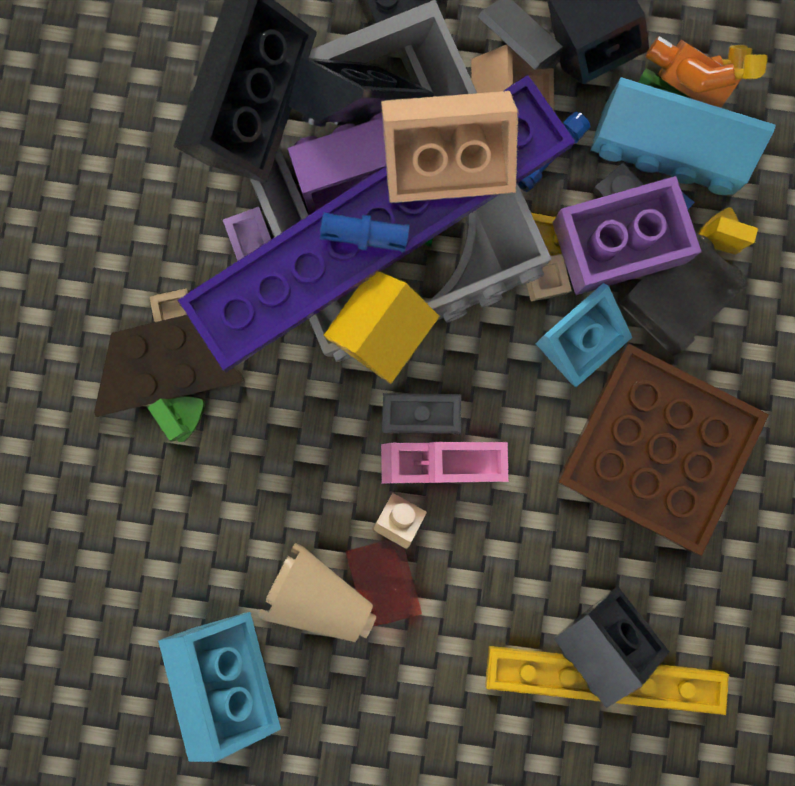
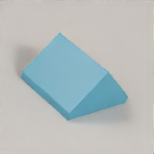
[535,283,633,387]

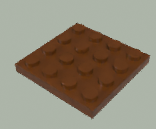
[556,343,769,556]

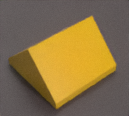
[323,271,440,384]

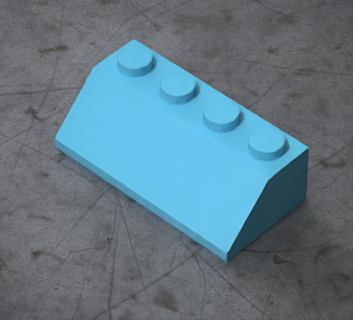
[590,77,776,195]

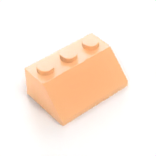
[381,91,518,203]

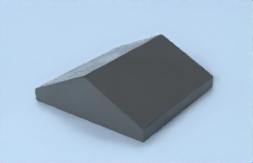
[478,0,563,70]

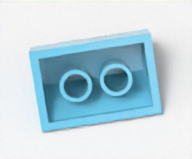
[158,612,281,762]

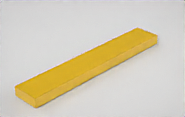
[485,646,729,715]

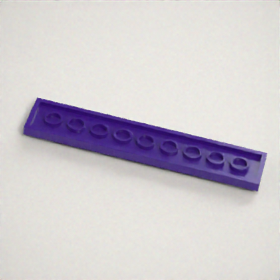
[178,75,575,372]

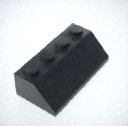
[173,0,317,182]

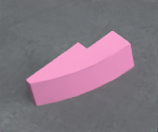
[381,442,509,483]

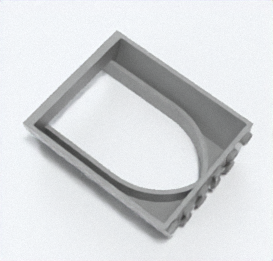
[250,0,552,362]

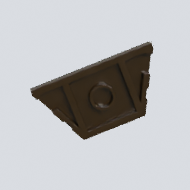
[94,315,244,417]

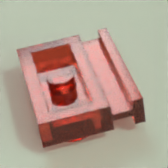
[346,539,422,627]

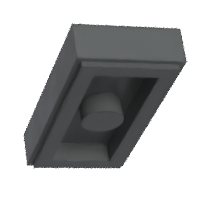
[382,393,461,434]

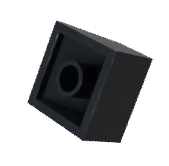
[554,586,670,708]

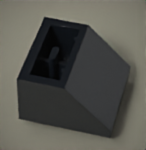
[547,0,649,84]

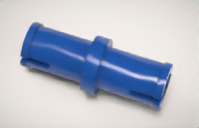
[320,212,409,253]

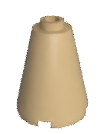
[257,543,377,642]

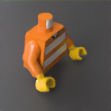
[645,36,768,108]

